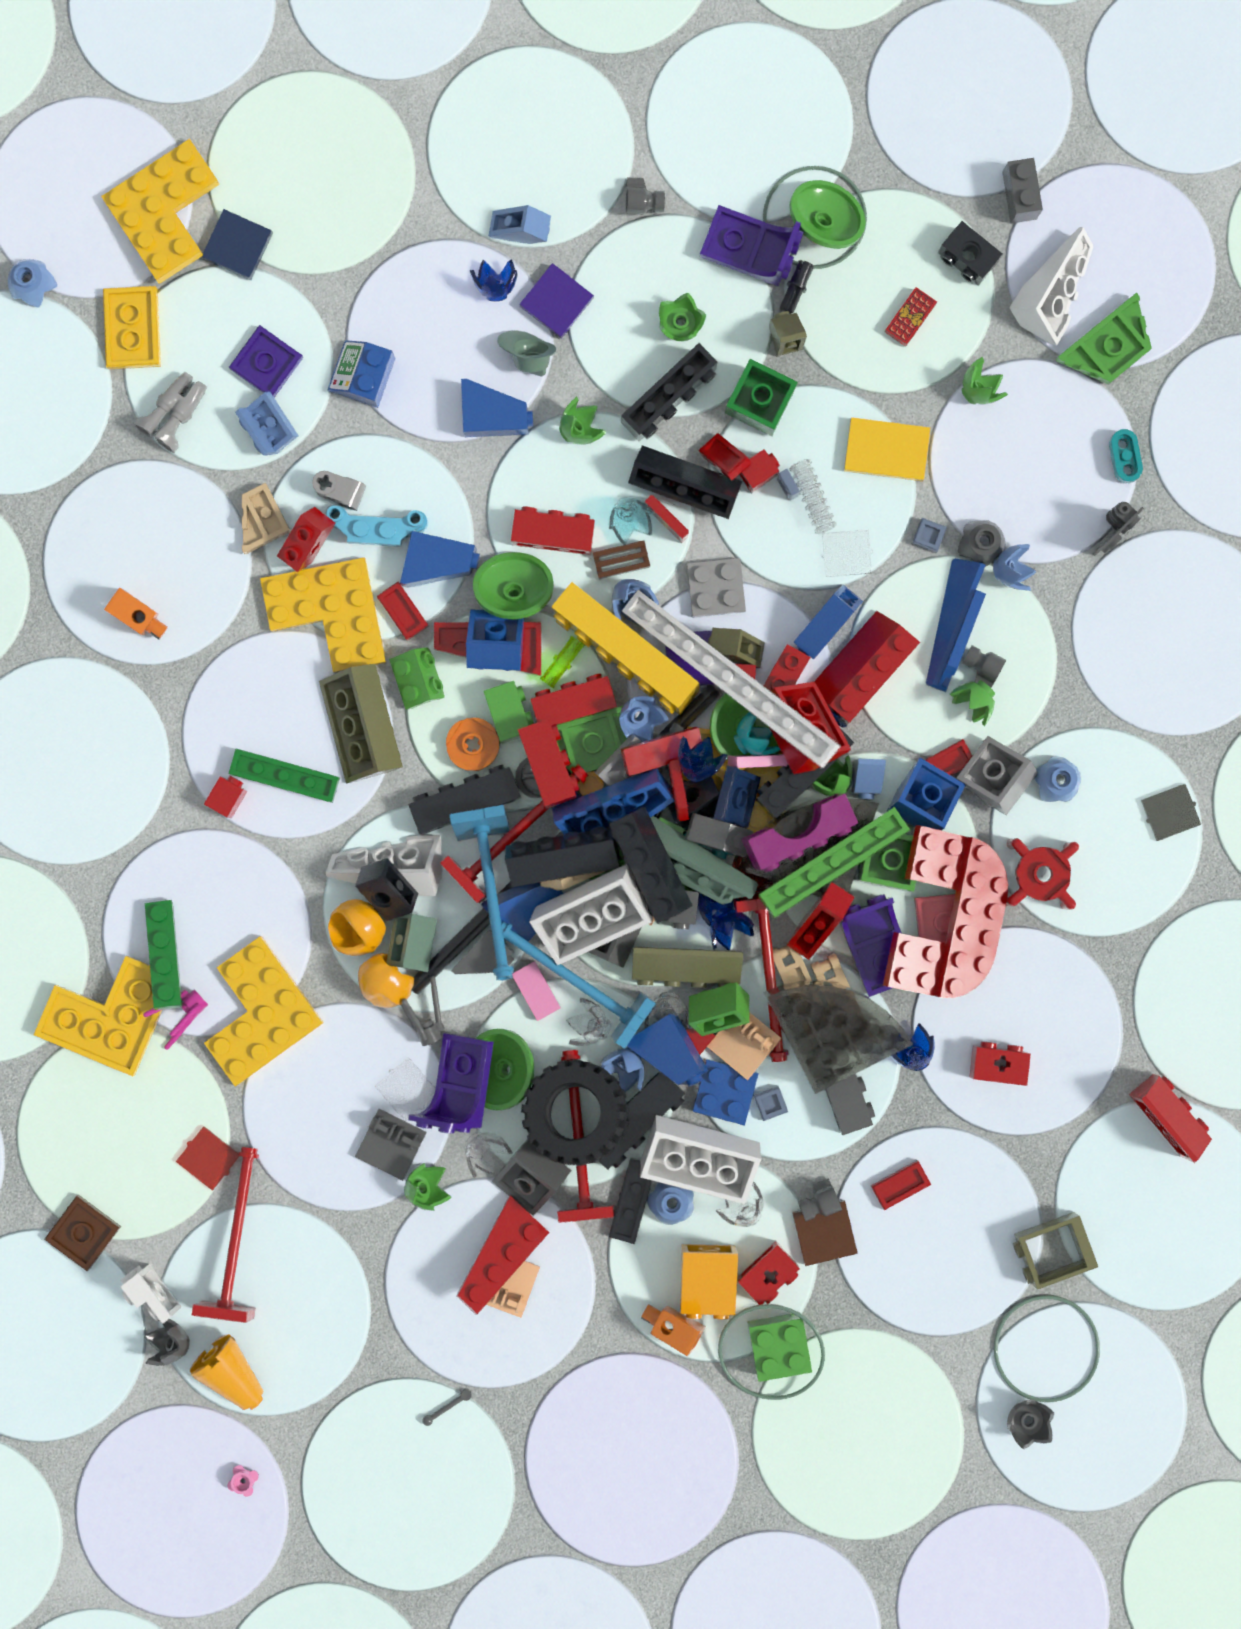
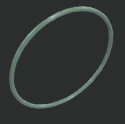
[763,166,867,269]
[994,1295,1100,1403]
[718,1304,825,1400]

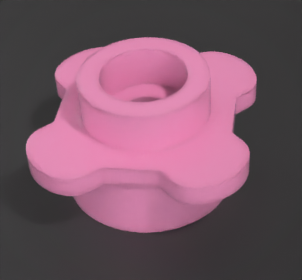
[227,1465,259,1497]

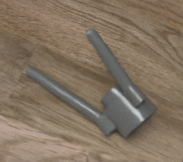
[401,976,445,1046]

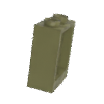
[1013,1212,1099,1290]

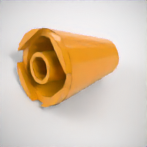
[189,1334,264,1410]

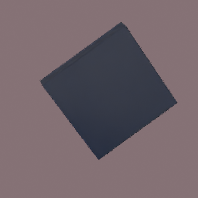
[201,209,273,280]
[713,766,761,829]

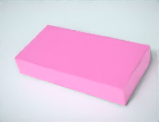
[728,754,789,768]
[512,961,561,1021]

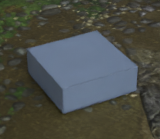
[777,469,800,501]
[911,518,947,553]
[753,1086,788,1121]

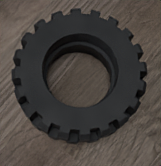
[521,1059,629,1166]

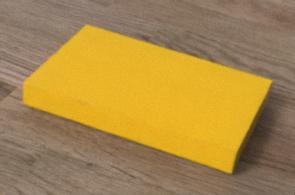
[103,286,161,370]
[844,417,931,482]

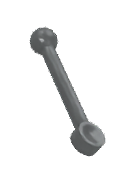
[422,1389,472,1426]

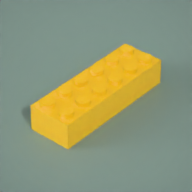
[551,582,700,715]

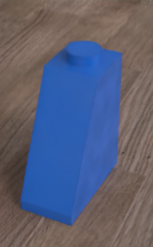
[461,379,533,438]
[400,531,480,588]
[793,584,863,660]
[481,882,564,942]
[627,1014,708,1087]

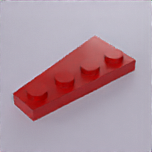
[434,622,542,677]
[456,1196,550,1315]

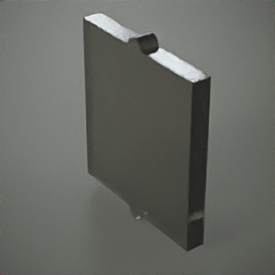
[1141,783,1201,841]

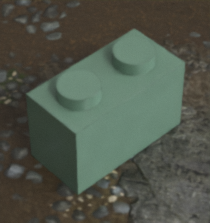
[386,913,437,972]

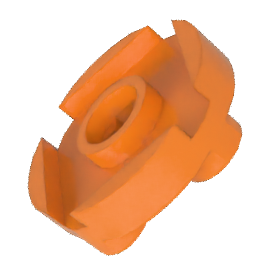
[446,718,500,771]

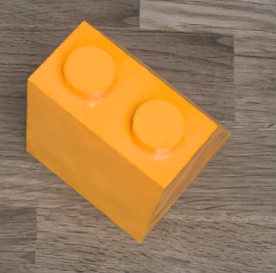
[680,1244,738,1320]

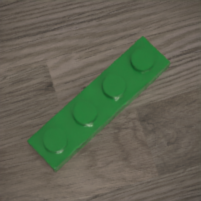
[228,748,340,803]
[144,900,182,1010]

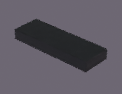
[609,1158,652,1244]

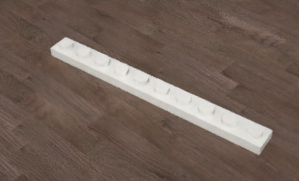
[622,590,840,768]

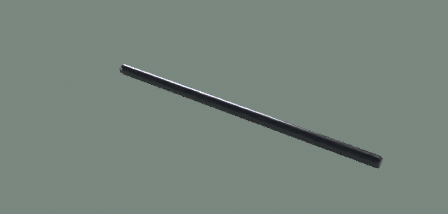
[412,685,720,994]

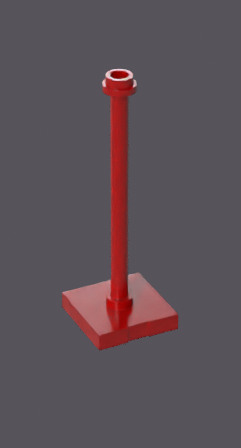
[440,764,589,903]
[733,892,789,1062]
[557,1050,614,1223]
[191,1147,259,1323]

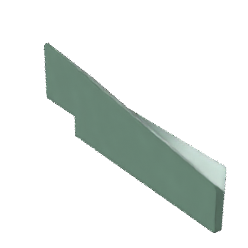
[651,816,758,904]

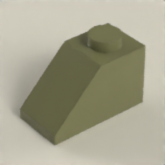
[769,311,807,357]
[708,627,765,668]

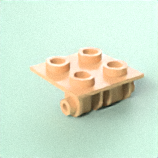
[707,1012,781,1080]
[486,1261,540,1318]

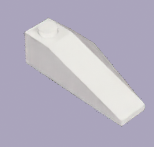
[1010,227,1094,345]
[326,835,442,896]

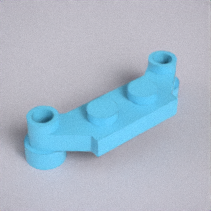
[326,505,428,547]

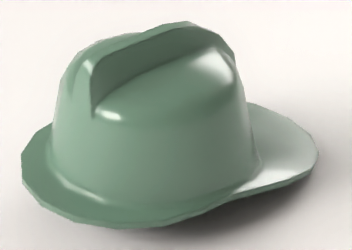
[497,330,556,377]

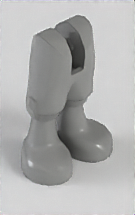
[134,372,207,453]

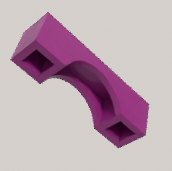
[741,793,858,872]

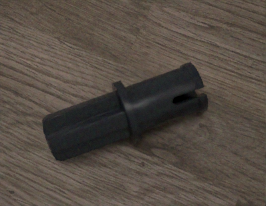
[780,260,814,314]

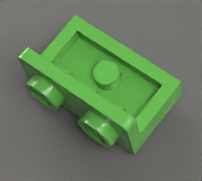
[389,647,445,710]

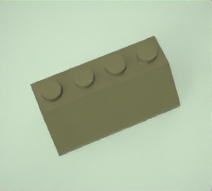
[319,664,403,784]
[632,946,743,988]

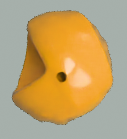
[328,899,386,956]
[358,953,414,1008]

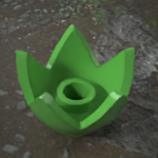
[659,293,706,342]
[961,357,1009,405]
[559,396,607,445]
[950,680,996,727]
[811,755,853,796]
[404,1163,452,1211]

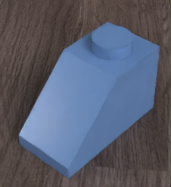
[488,205,551,244]
[852,758,886,800]

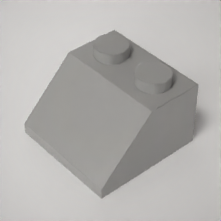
[957,736,1038,816]

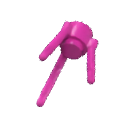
[143,989,208,1050]

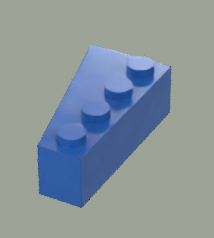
[552,768,675,835]

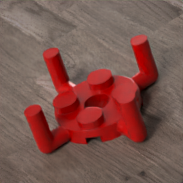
[1006,838,1079,910]

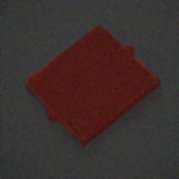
[176,1126,240,1191]

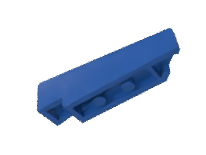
[926,558,986,692]

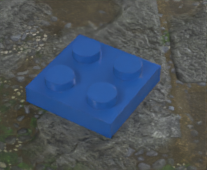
[692,1059,759,1126]

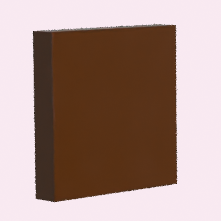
[44,1194,122,1271]
[792,1200,858,1266]

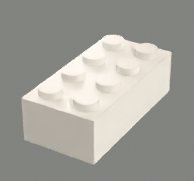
[530,865,653,965]
[640,1115,761,1204]

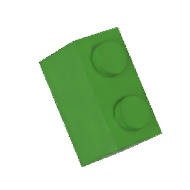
[483,681,534,744]
[688,982,749,1036]

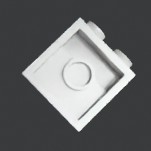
[120,1264,182,1324]

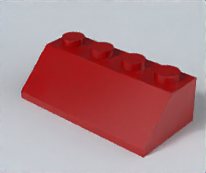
[814,611,920,725]

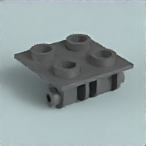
[1093,502,1144,556]
[355,1109,427,1181]

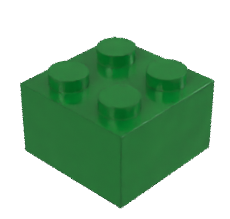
[725,359,798,436]

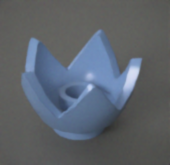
[8,259,57,308]
[993,544,1036,591]
[612,579,659,625]
[619,696,669,742]
[1034,756,1081,802]
[601,1047,644,1092]
[647,1182,694,1225]

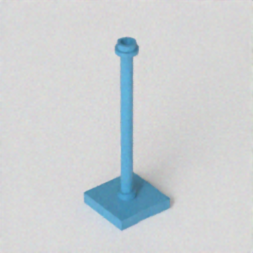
[450,805,514,981]
[502,921,656,1049]

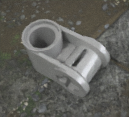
[312,470,367,511]

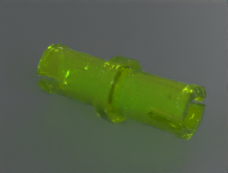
[539,636,585,689]

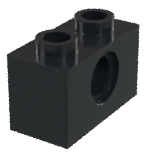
[938,221,1003,286]
[668,769,723,831]
[355,858,419,921]

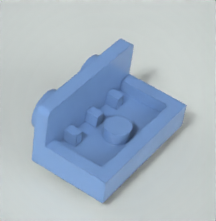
[235,392,299,456]

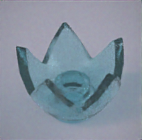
[608,498,654,545]

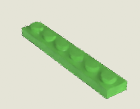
[758,807,910,919]

